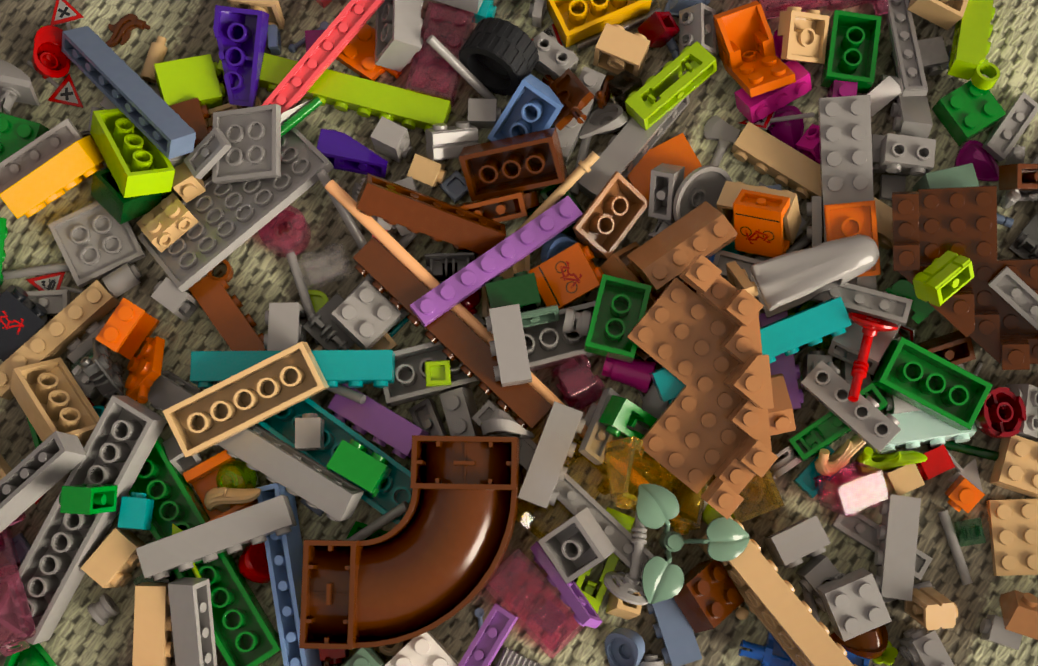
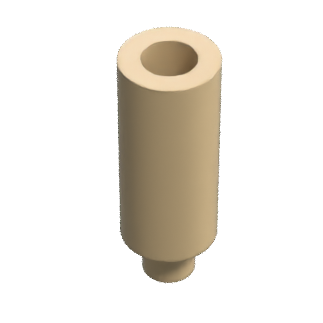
[140,36,168,84]

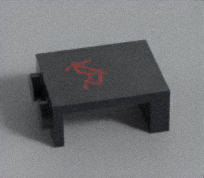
[0,284,50,362]

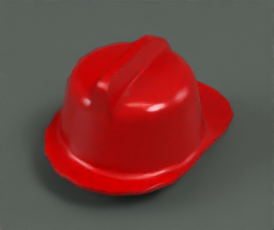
[32,25,70,79]

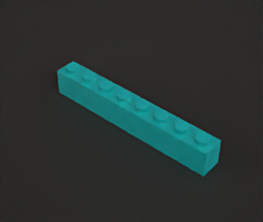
[650,297,852,404]
[190,350,395,389]

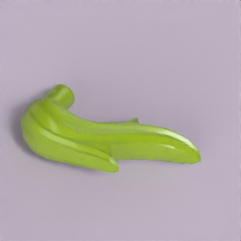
[857,447,927,473]

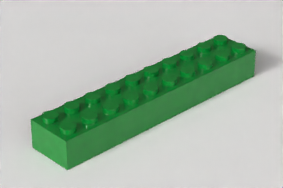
[129,436,281,666]

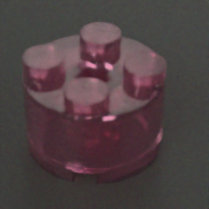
[258,205,311,258]
[551,354,604,411]

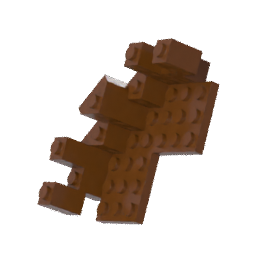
[892,185,1038,370]

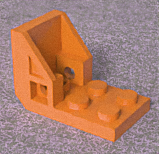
[713,1,796,98]

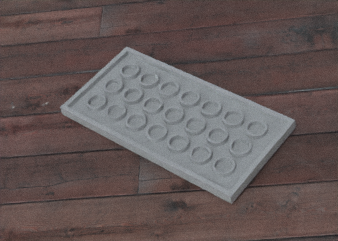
[137,127,334,293]

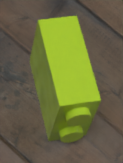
[154,54,226,109]

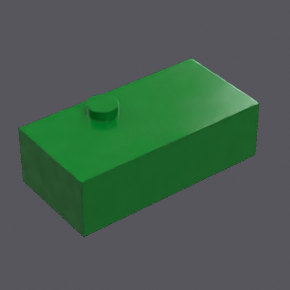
[871,337,993,431]

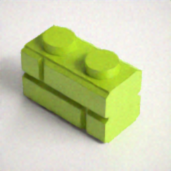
[913,250,974,307]

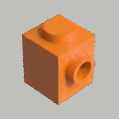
[945,475,985,513]

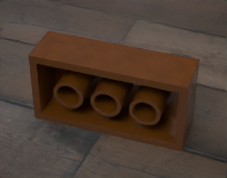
[458,127,568,201]

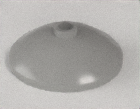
[673,165,732,222]

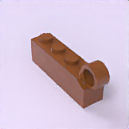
[454,190,540,222]
[189,259,267,351]

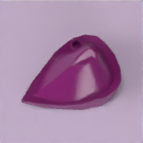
[766,105,804,151]
[954,140,999,181]

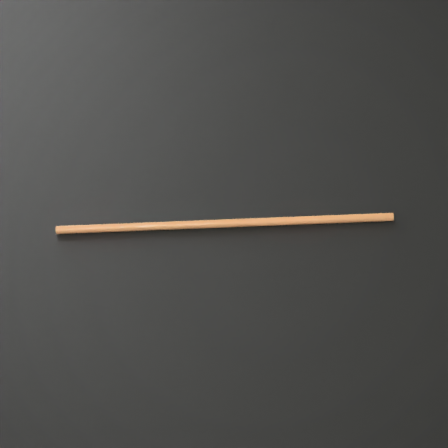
[325,179,690,535]

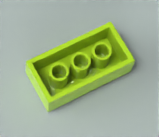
[90,108,175,198]

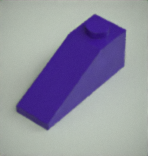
[317,128,388,178]

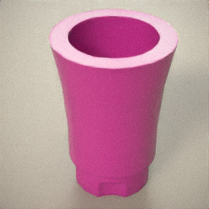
[602,357,657,394]

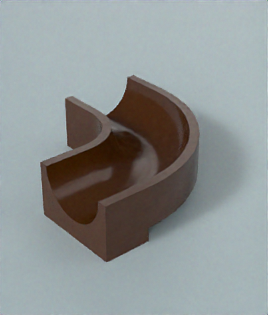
[299,435,520,650]

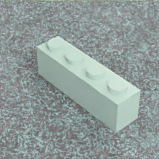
[873,410,977,454]

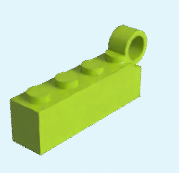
[947,0,1000,90]

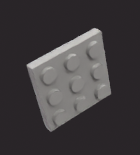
[212,104,281,184]
[48,201,146,288]

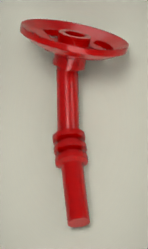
[848,312,898,402]

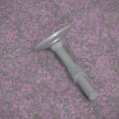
[604,499,648,605]

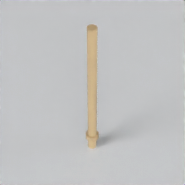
[515,151,600,232]

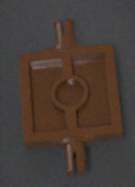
[542,68,595,131]

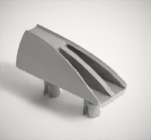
[0,59,40,115]

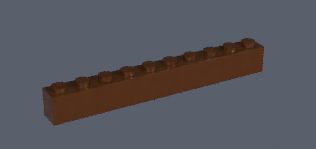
[353,237,552,431]

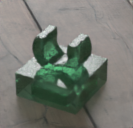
[954,518,986,547]

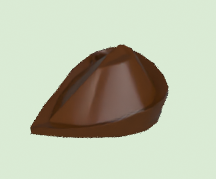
[829,625,888,659]

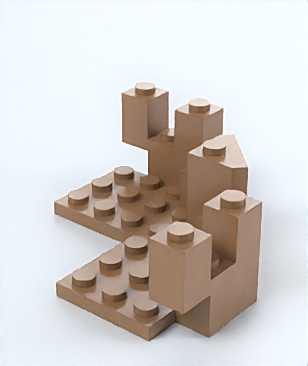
[626,254,778,520]

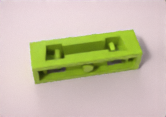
[625,41,717,131]
[575,507,635,613]

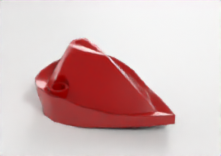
[238,542,270,583]

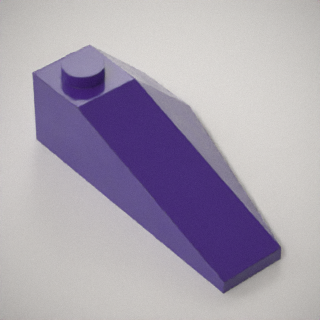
[213,5,269,107]

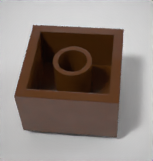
[673,559,745,633]

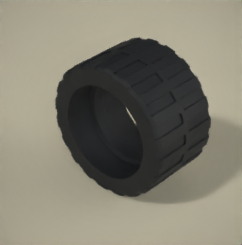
[458,17,539,96]

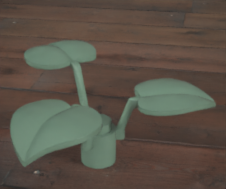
[636,484,750,604]

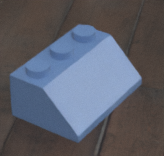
[487,74,564,141]

